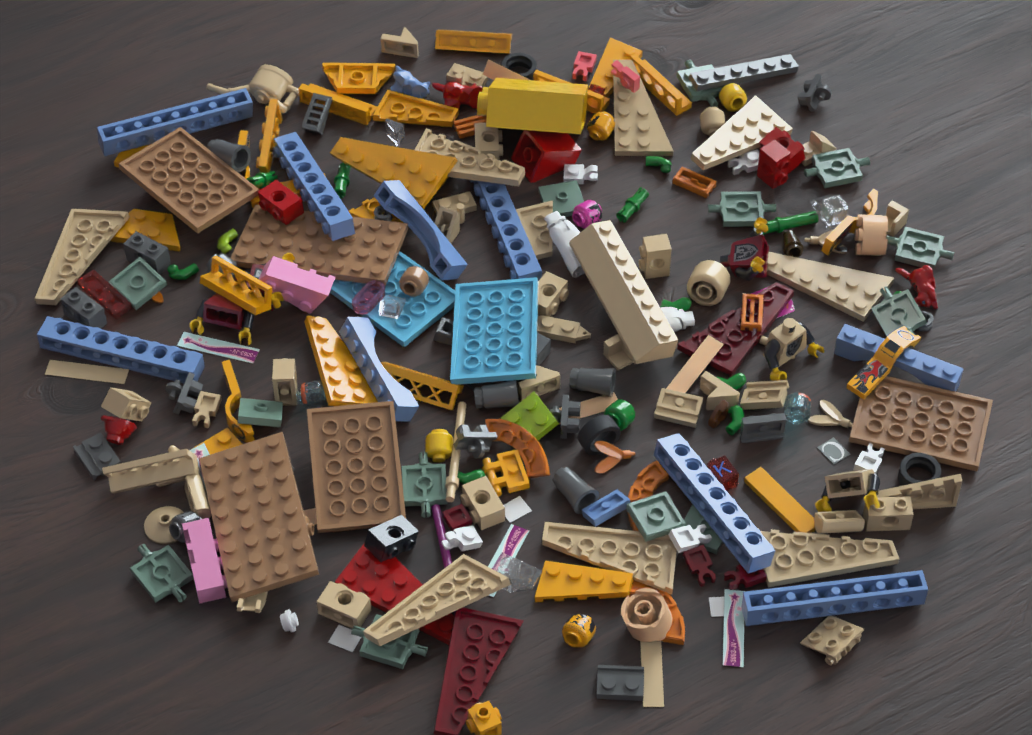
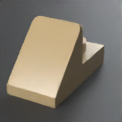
[381,27,419,58]
[802,131,836,166]
[518,365,560,401]
[700,371,740,410]

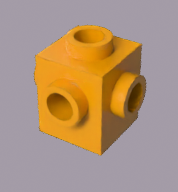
[466,700,502,735]

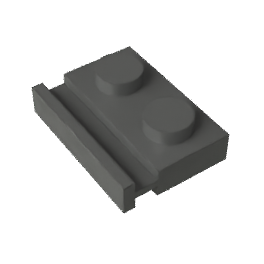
[740,413,786,443]
[73,433,121,481]
[597,665,644,701]

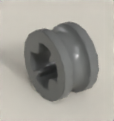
[374,205,392,221]
[917,311,934,332]

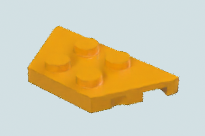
[322,63,395,94]
[110,209,180,252]

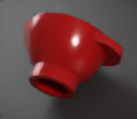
[101,415,137,445]

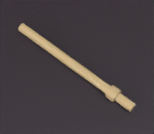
[445,402,467,502]

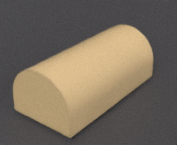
[185,474,212,519]
[814,510,865,534]

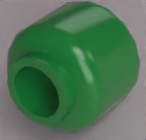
[604,399,635,431]

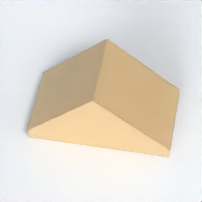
[435,206,460,244]

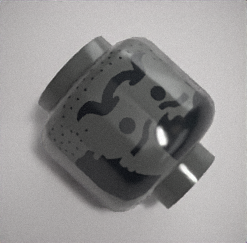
[169,511,202,543]

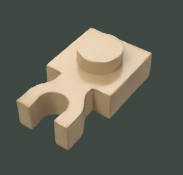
[192,391,222,428]

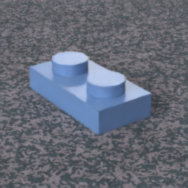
[582,489,631,527]

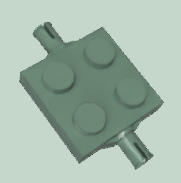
[676,59,724,107]
[804,148,870,188]
[708,191,776,227]
[886,227,954,270]
[871,286,927,337]
[402,452,448,518]
[130,544,194,603]
[351,614,428,669]

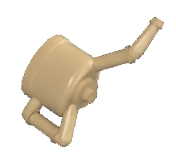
[206,64,299,113]

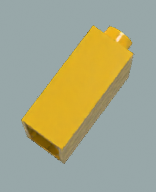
[477,78,588,134]

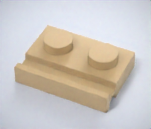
[740,380,789,410]
[654,388,703,428]

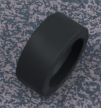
[501,53,537,80]
[577,415,621,455]
[898,453,941,486]

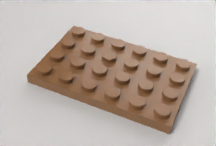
[119,127,259,233]
[849,376,993,471]
[307,401,406,533]

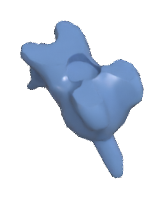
[390,65,430,99]

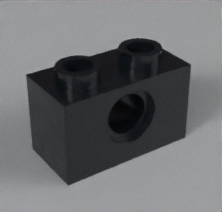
[364,515,419,562]

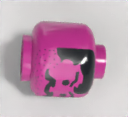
[572,200,602,229]

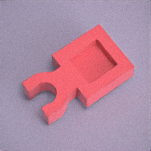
[572,51,597,81]
[611,60,640,93]

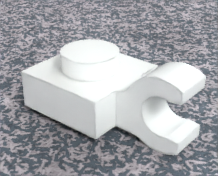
[564,164,598,184]
[441,526,483,551]

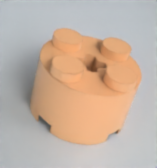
[854,214,888,256]
[621,588,672,642]

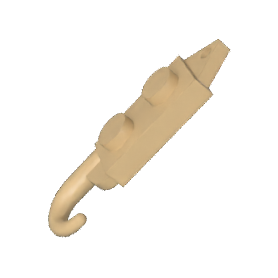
[537,315,591,343]

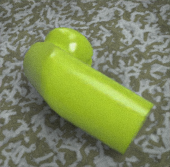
[217,228,238,254]

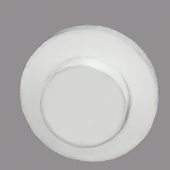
[280,609,299,632]

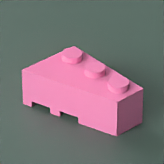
[259,256,335,314]
[182,518,228,603]

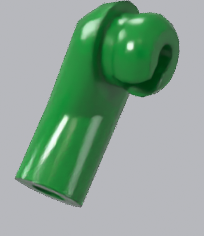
[646,156,672,173]

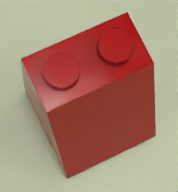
[511,130,582,183]

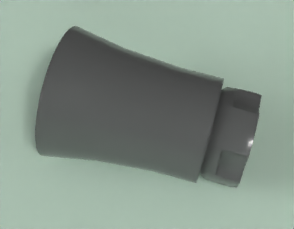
[207,139,251,172]
[569,367,616,397]
[474,380,519,409]
[552,467,599,514]

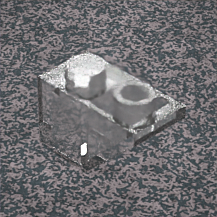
[810,195,849,230]
[492,552,542,593]

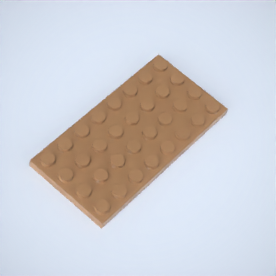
[231,205,408,286]
[199,432,319,602]

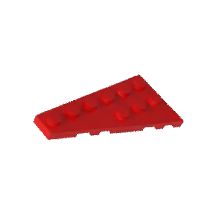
[335,544,454,645]

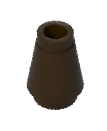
[783,230,804,258]

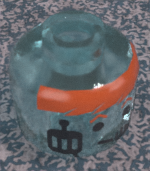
[297,381,327,410]
[783,392,812,425]

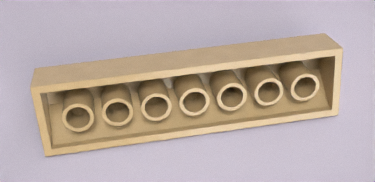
[569,220,678,364]

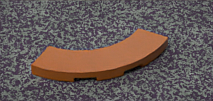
[485,419,550,478]
[627,460,669,531]
[629,580,685,645]

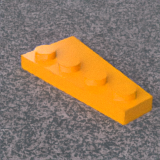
[373,90,459,127]

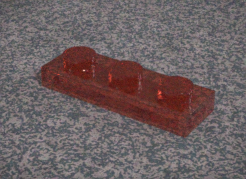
[77,269,132,319]

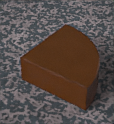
[708,399,729,429]

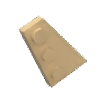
[516,200,553,260]

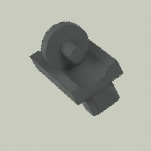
[798,74,832,111]
[165,372,203,415]
[549,395,581,439]
[453,425,498,458]

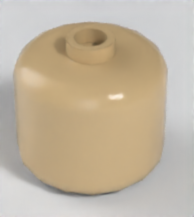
[687,260,730,306]

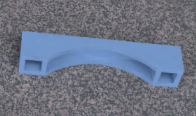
[374,180,468,280]
[339,317,419,421]
[834,324,963,392]

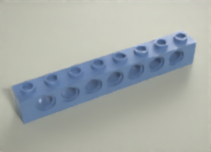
[97,88,253,156]
[273,132,355,241]
[470,180,542,281]
[37,316,205,383]
[654,433,775,573]
[741,570,928,626]

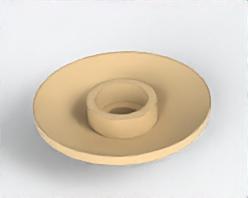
[144,506,184,544]

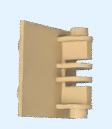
[800,616,864,666]

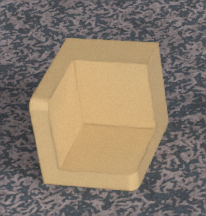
[886,201,909,237]
[603,334,634,370]

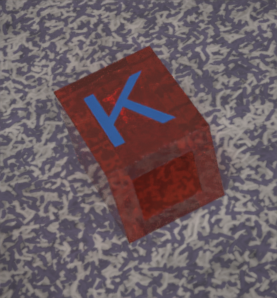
[706,455,739,491]

